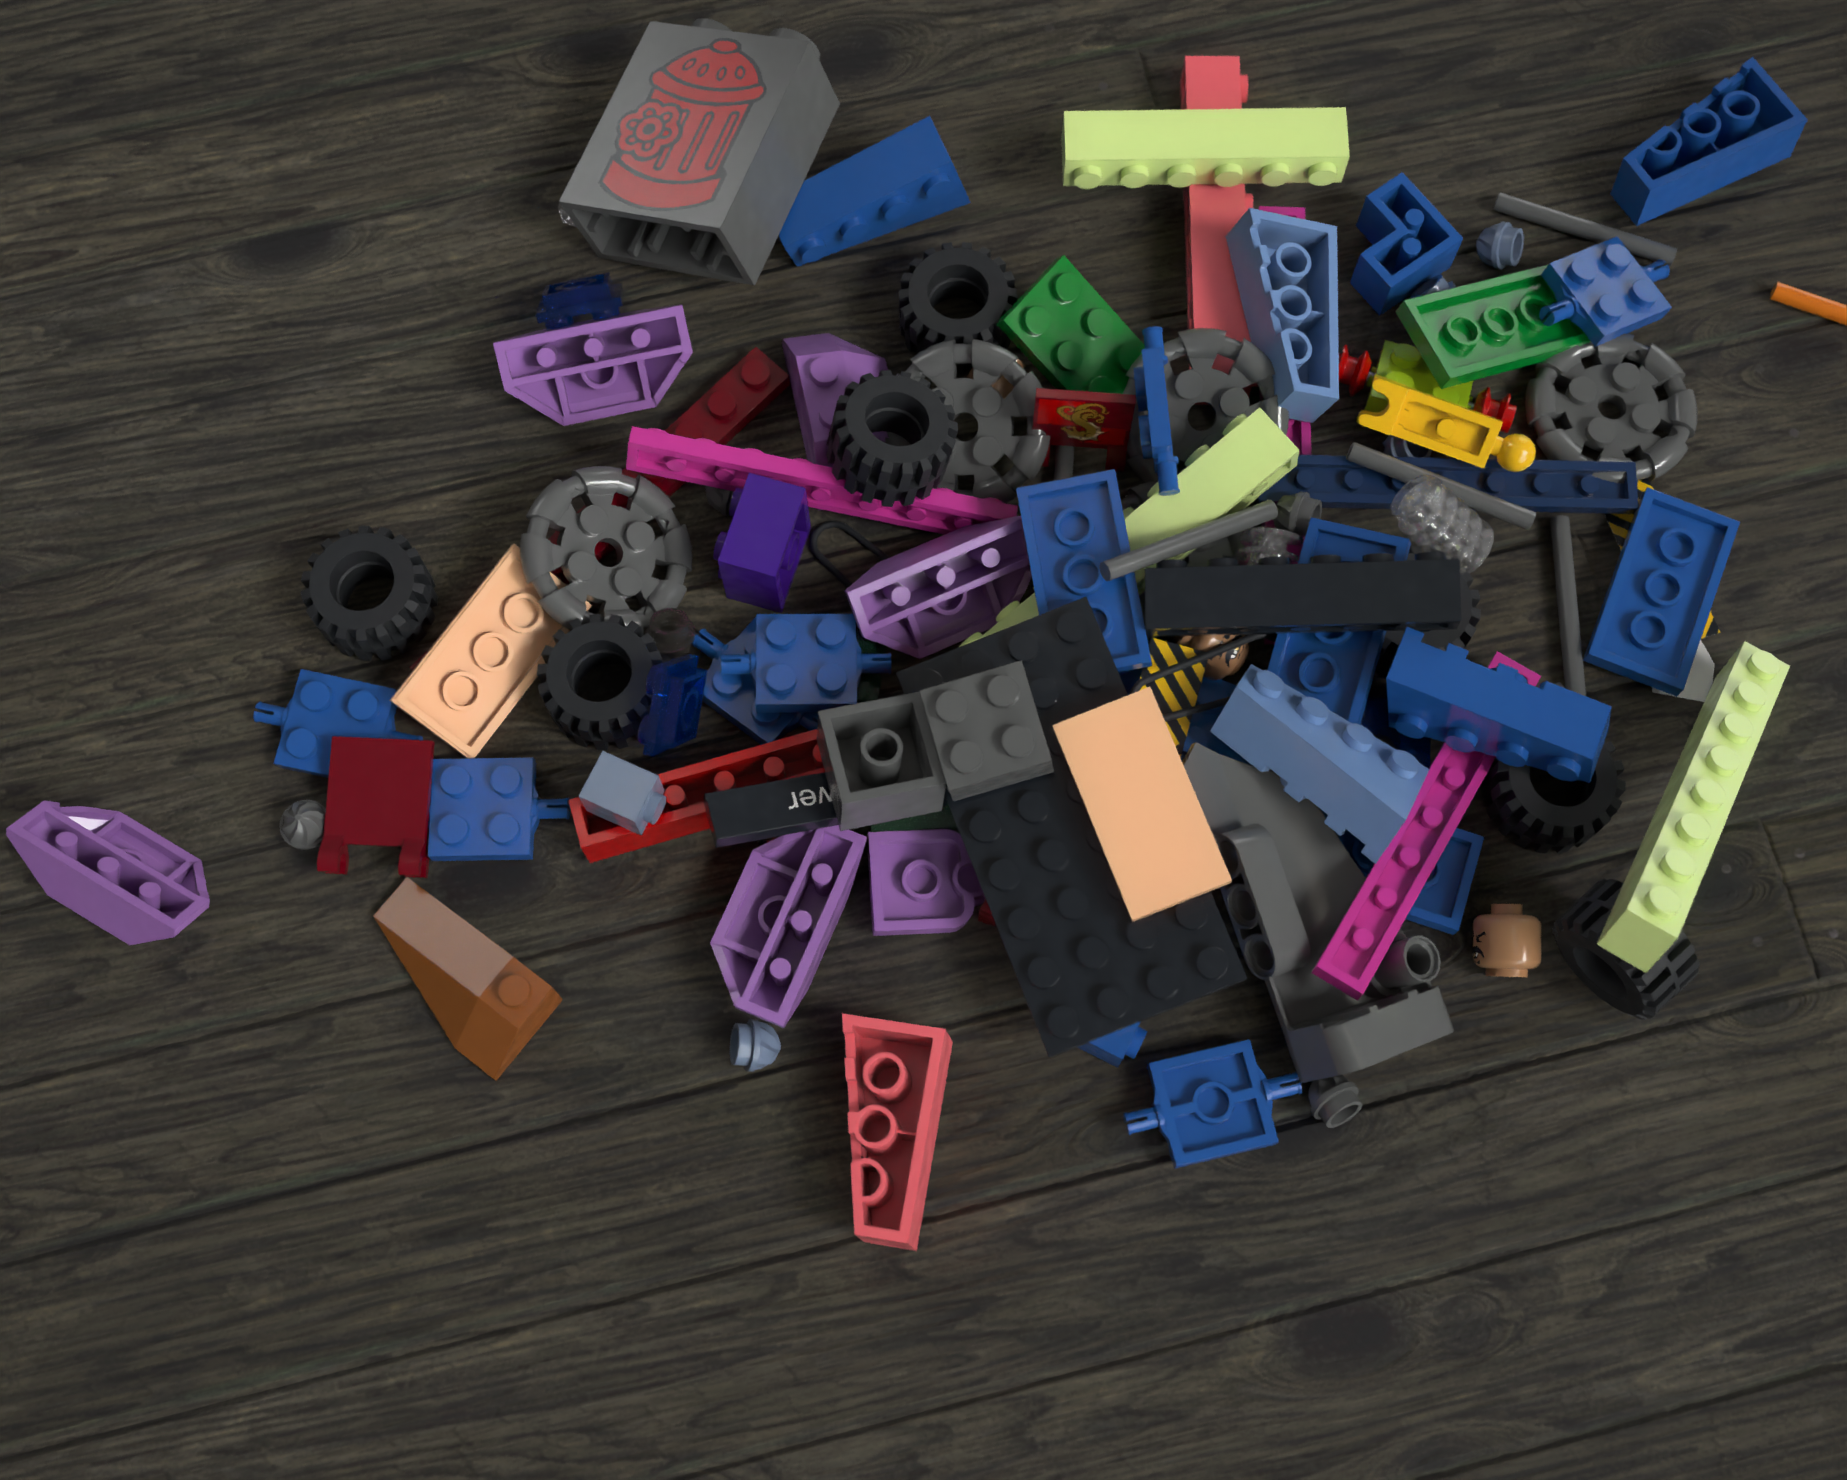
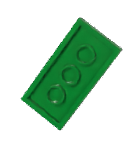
[1396,264,1591,389]

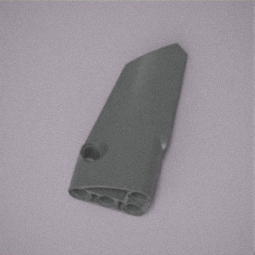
[1182,742,1454,1083]

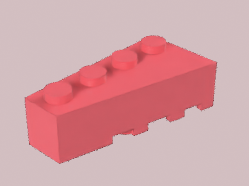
[842,1013,953,1251]

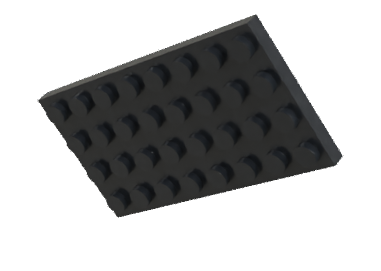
[896,597,1247,1058]

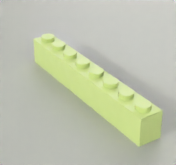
[959,407,1299,647]
[1597,641,1790,973]

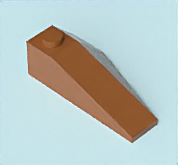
[373,877,563,1081]

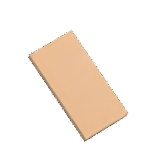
[389,544,592,759]
[1052,687,1232,922]

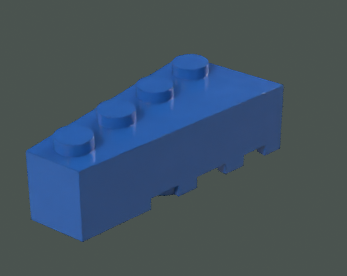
[1610,57,1808,226]
[779,116,971,267]
[1386,627,1612,783]

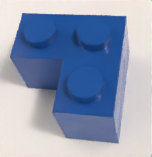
[1350,172,1463,316]

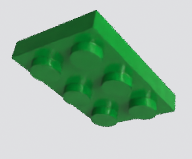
[996,255,1145,394]

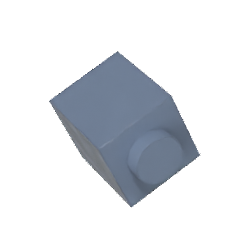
[578,751,667,836]

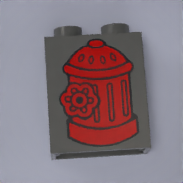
[559,18,840,286]

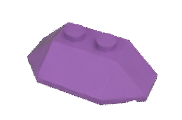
[493,304,693,426]
[782,333,888,510]
[845,516,1032,659]
[6,800,210,945]
[710,825,867,1028]

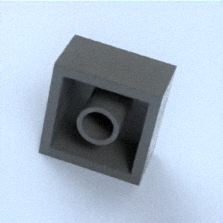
[920,660,1054,801]
[817,692,946,831]

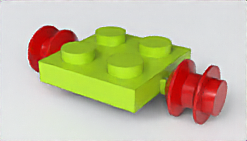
[1339,340,1517,433]

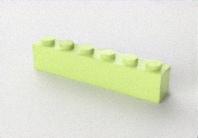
[1062,107,1350,189]

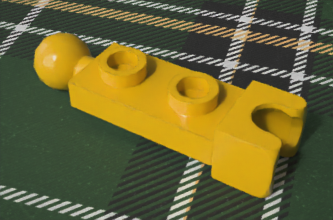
[1356,375,1536,472]

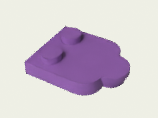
[867,829,985,936]

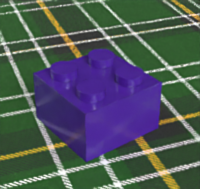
[713,473,811,613]

